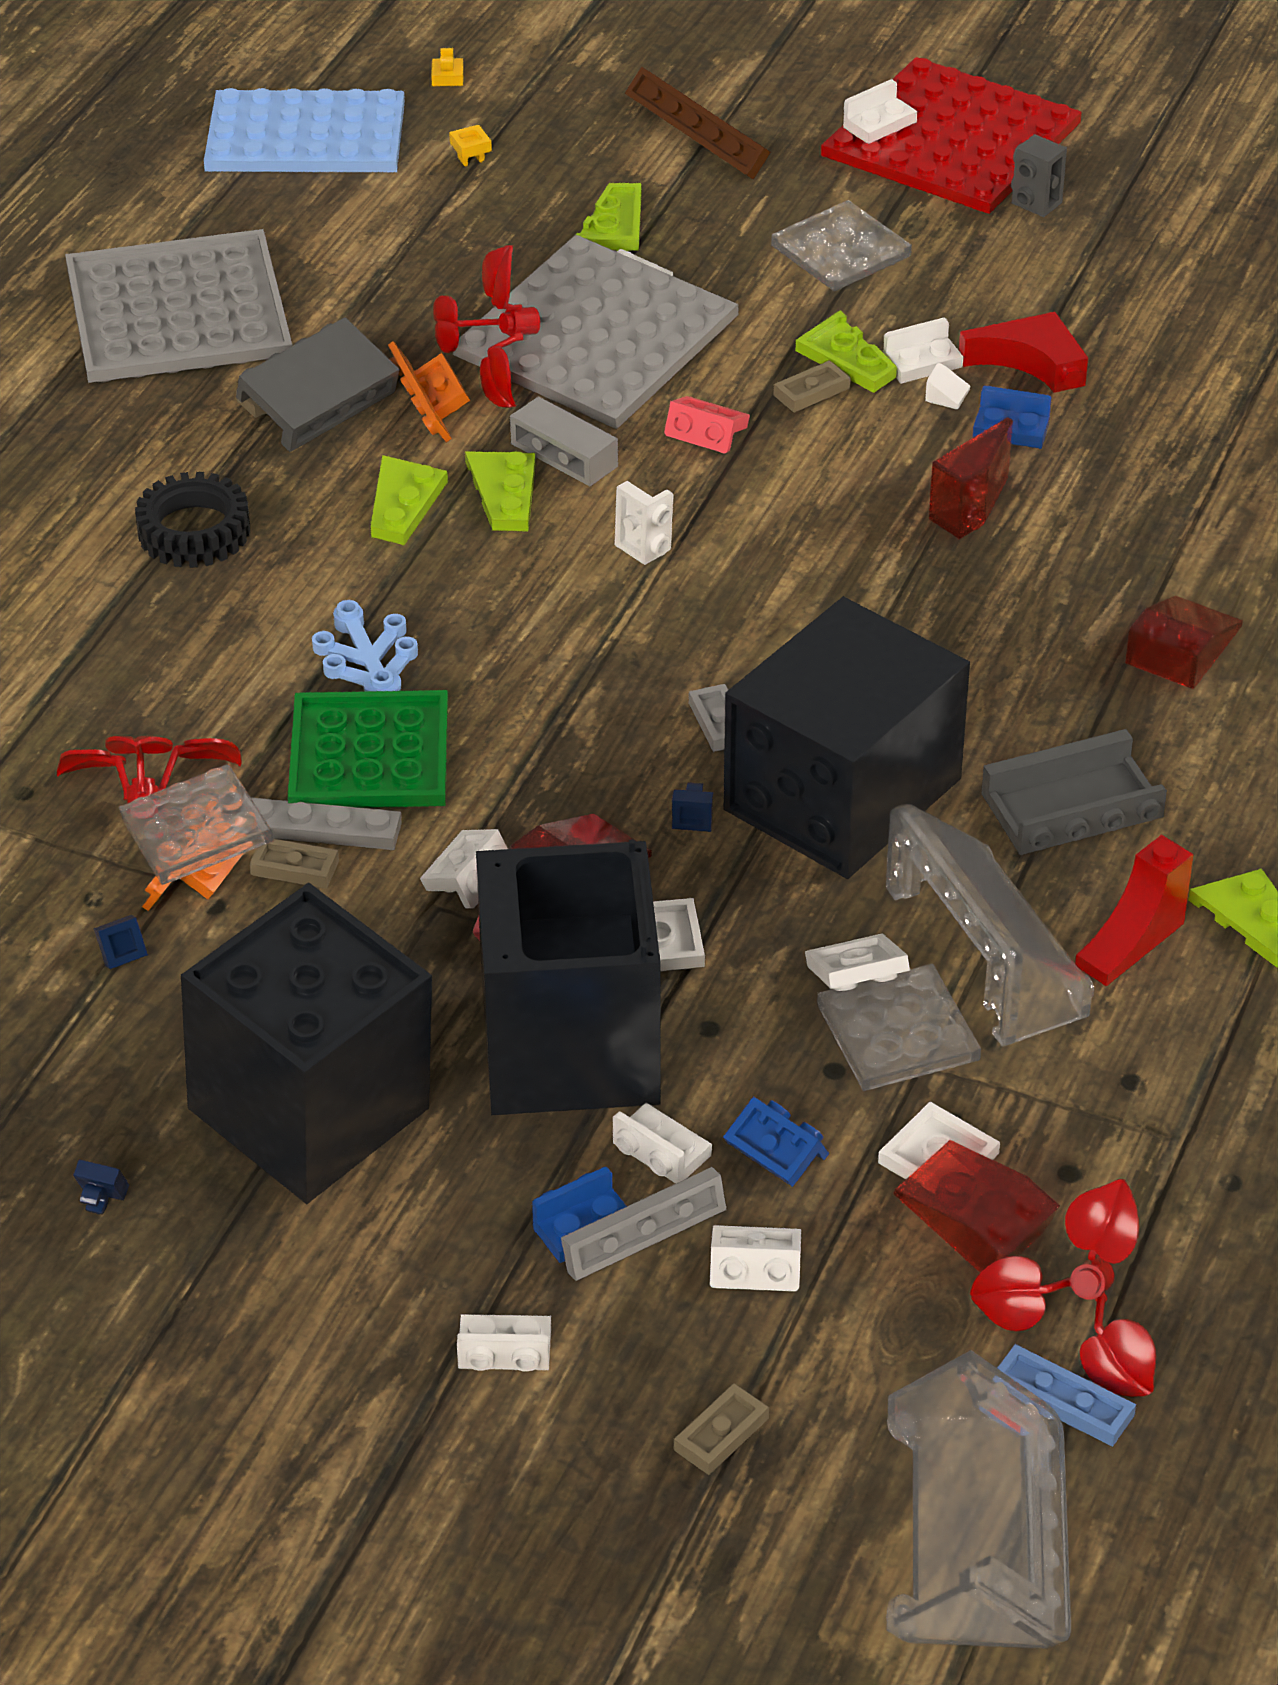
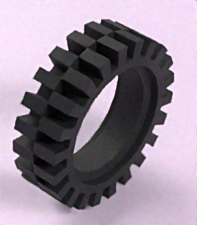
[135,472,250,568]

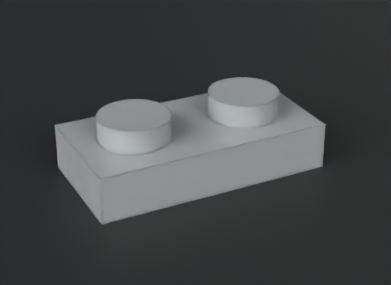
[689,684,728,752]

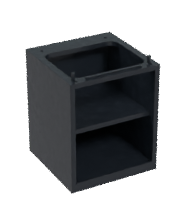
[723,596,970,879]
[476,839,661,1115]
[181,882,432,1204]

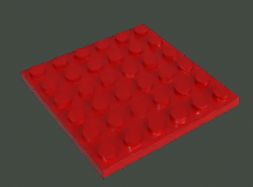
[821,57,1082,214]

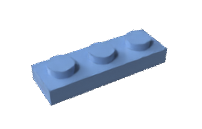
[991,1344,1136,1447]

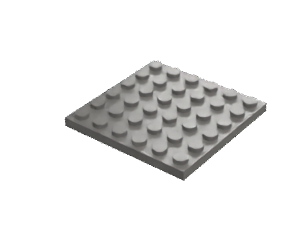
[65,229,292,383]
[453,235,739,429]

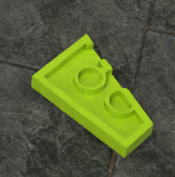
[576,183,642,251]
[795,310,897,393]
[465,451,536,531]
[371,455,448,545]
[1188,869,1278,968]

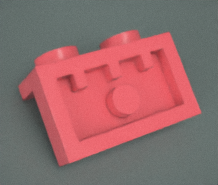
[664,396,750,453]

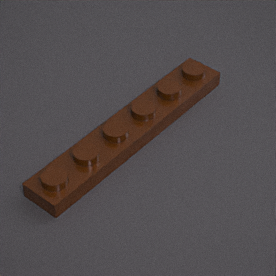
[625,67,771,179]

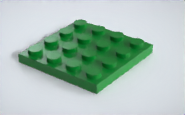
[288,690,448,808]

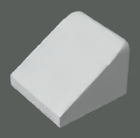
[925,363,970,409]

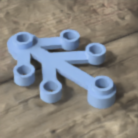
[312,600,418,691]

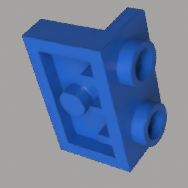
[973,386,1052,449]
[723,1096,829,1187]
[532,1167,627,1263]

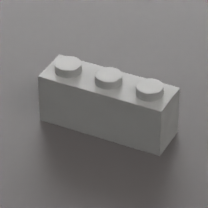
[510,396,618,487]

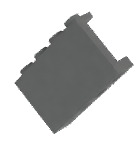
[236,317,400,452]
[981,729,1167,855]

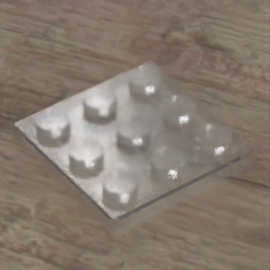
[771,200,912,291]
[119,764,274,885]
[817,963,981,1091]

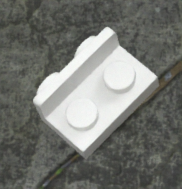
[843,79,917,144]
[883,318,963,383]
[615,481,673,565]
[420,829,508,908]
[613,1103,712,1183]
[710,1225,801,1291]
[457,1314,551,1371]

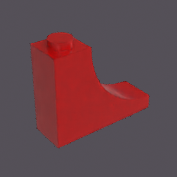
[959,312,1088,393]
[1075,834,1194,986]

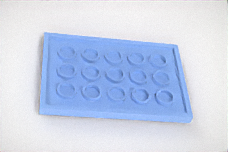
[204,88,405,172]

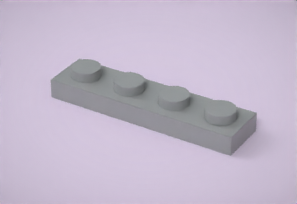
[238,797,402,850]
[561,1167,726,1281]

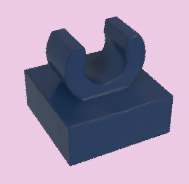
[672,782,713,832]
[94,915,148,969]
[73,1160,129,1215]

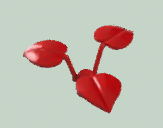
[433,245,540,408]
[57,736,242,822]
[970,1179,1156,1397]

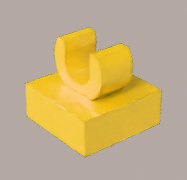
[431,48,464,86]
[449,124,492,166]

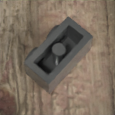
[1011,134,1067,217]

